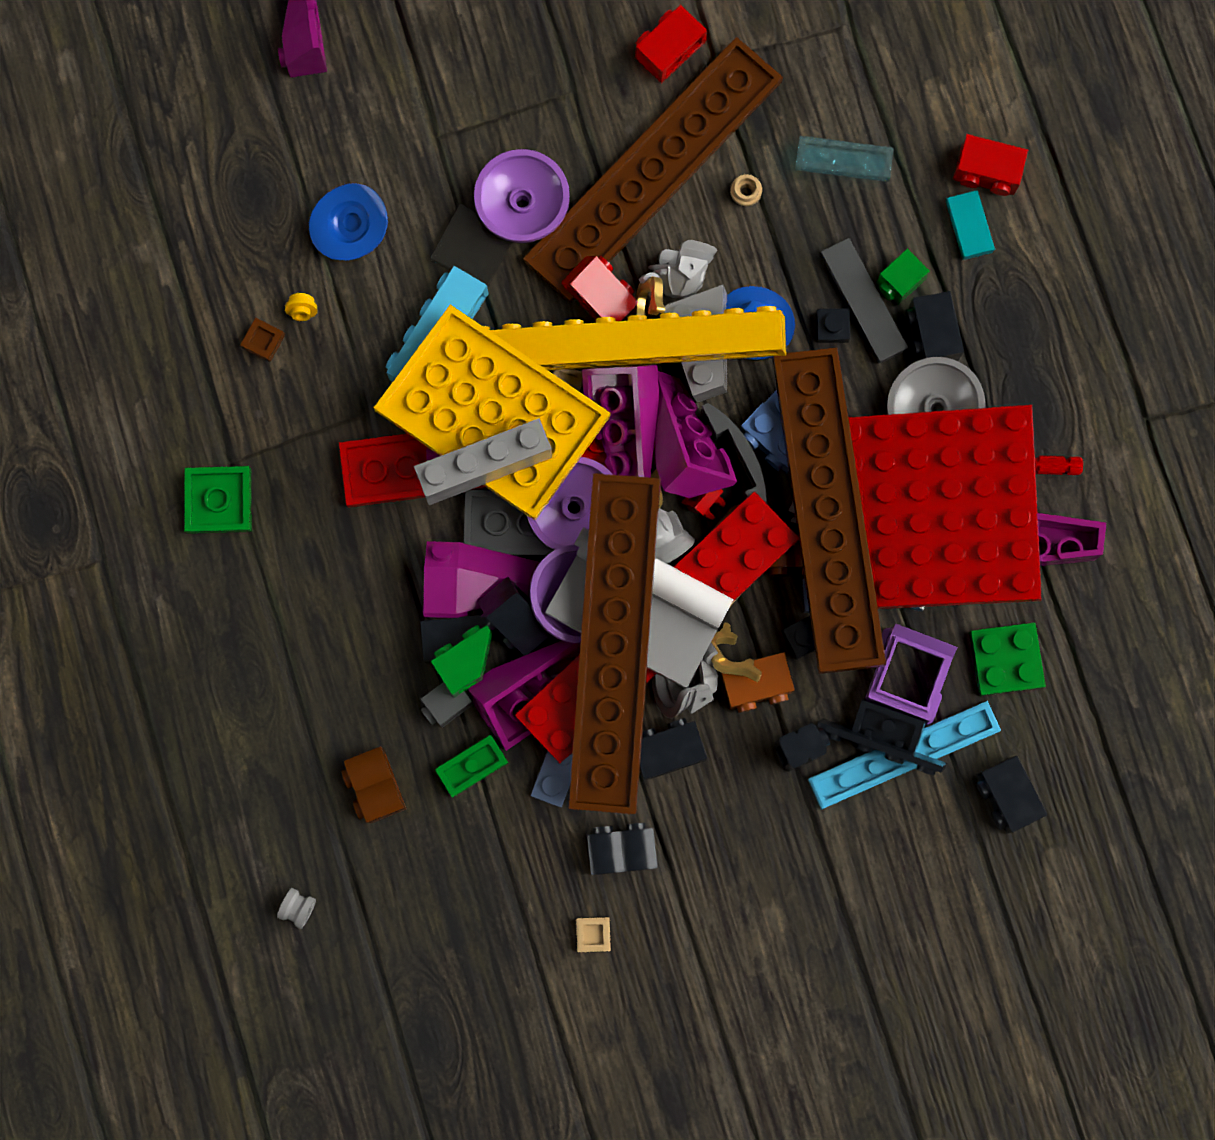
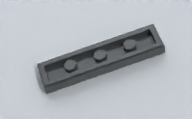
[820,238,908,364]

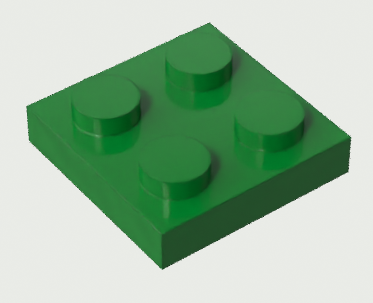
[185,466,252,534]
[969,623,1046,696]

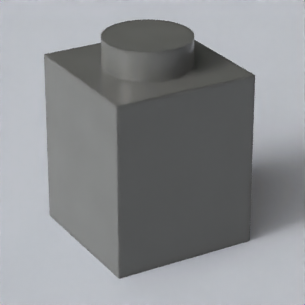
[421,682,474,728]

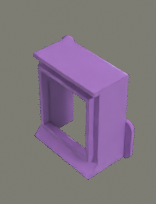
[865,624,958,725]

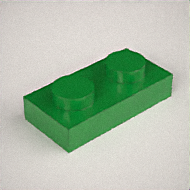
[435,735,508,798]

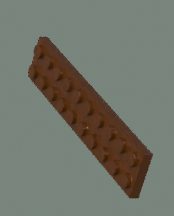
[523,37,783,303]
[772,348,886,674]
[569,473,661,814]

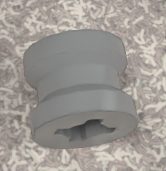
[277,888,316,929]

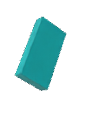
[946,190,995,260]

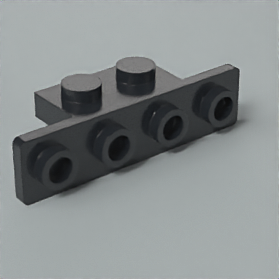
[816,699,947,775]

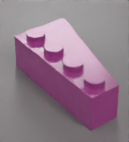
[1038,513,1106,566]

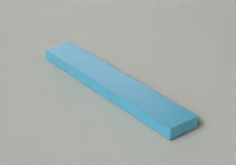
[808,701,1001,809]

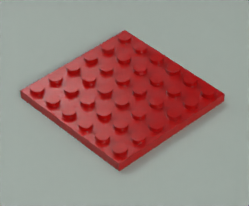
[848,405,1042,609]

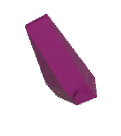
[582,365,659,478]
[655,371,737,498]
[467,641,581,751]

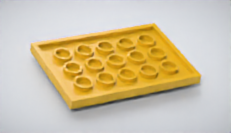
[374,305,611,521]

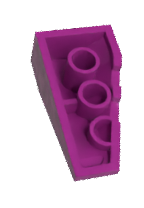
[278,0,327,78]
[423,541,540,618]

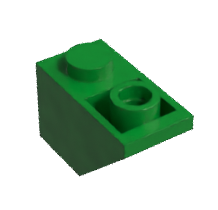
[431,625,492,698]

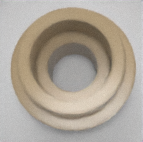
[730,175,762,206]

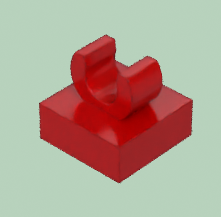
[681,489,726,520]

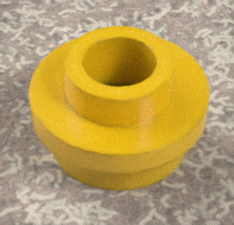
[285,293,317,321]

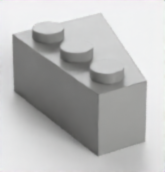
[664,285,727,403]

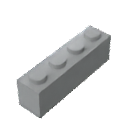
[414,418,552,505]

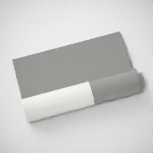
[545,527,734,689]

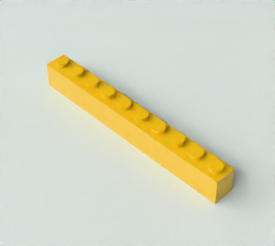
[483,306,786,371]

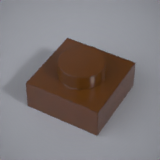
[241,317,285,362]

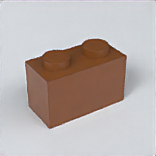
[719,653,795,713]

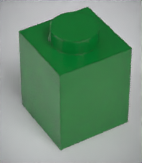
[876,248,930,305]

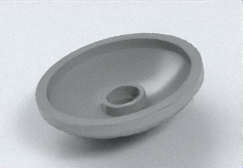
[887,357,985,415]

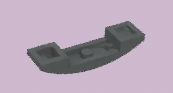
[701,403,766,502]

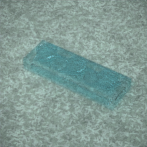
[795,136,894,182]

